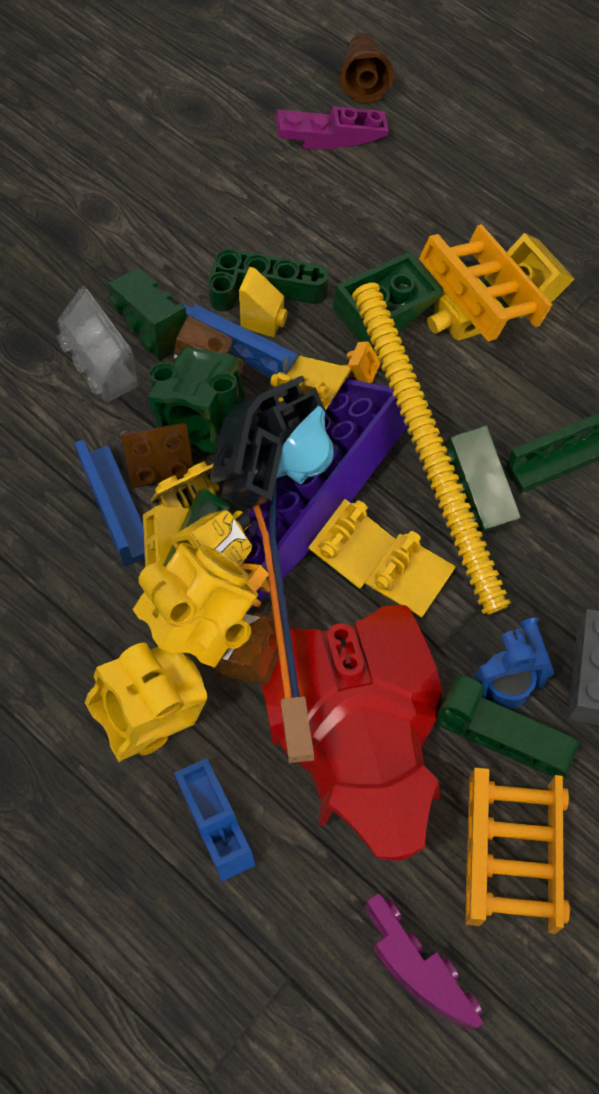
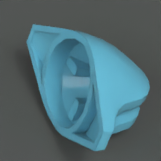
[276,406,334,484]

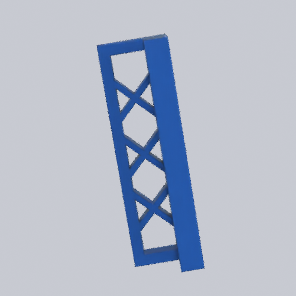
[183,304,298,377]
[75,439,145,567]

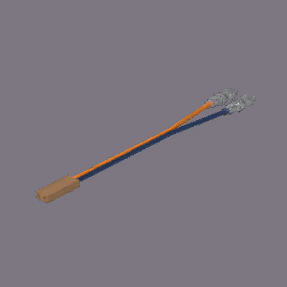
[253,479,314,763]

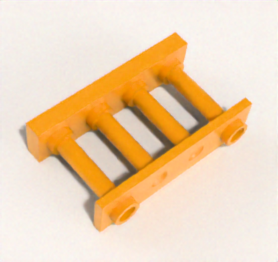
[419,224,552,342]
[465,768,570,934]

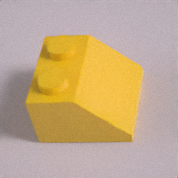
[484,233,574,318]

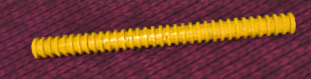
[352,283,511,615]

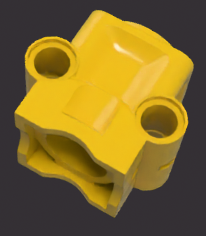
[132,542,258,668]
[85,643,207,762]

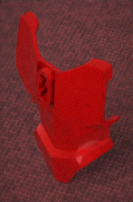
[254,605,442,861]

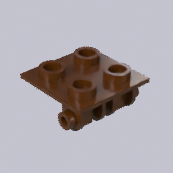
[121,423,193,488]

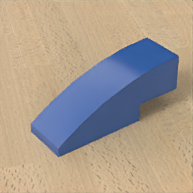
[174,758,256,882]

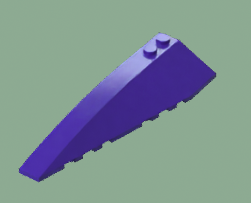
[241,378,408,614]

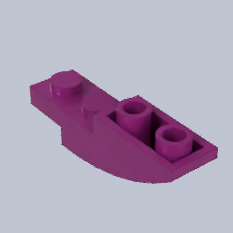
[275,106,389,149]
[364,893,484,1031]

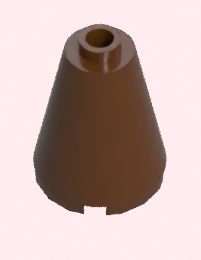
[340,33,394,103]

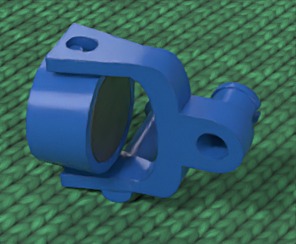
[470,618,554,709]

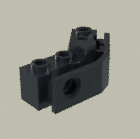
[210,375,328,508]

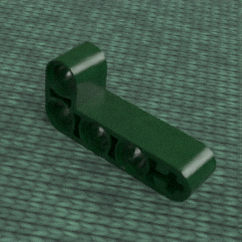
[208,249,328,312]
[436,675,579,779]

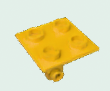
[271,356,352,411]
[150,461,220,508]
[308,499,395,589]
[365,531,456,618]

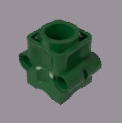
[148,347,245,454]

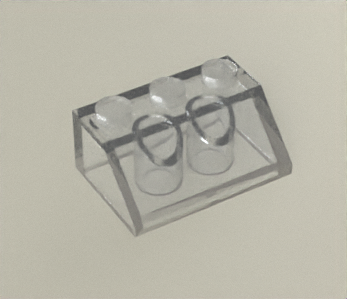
[57,286,138,403]

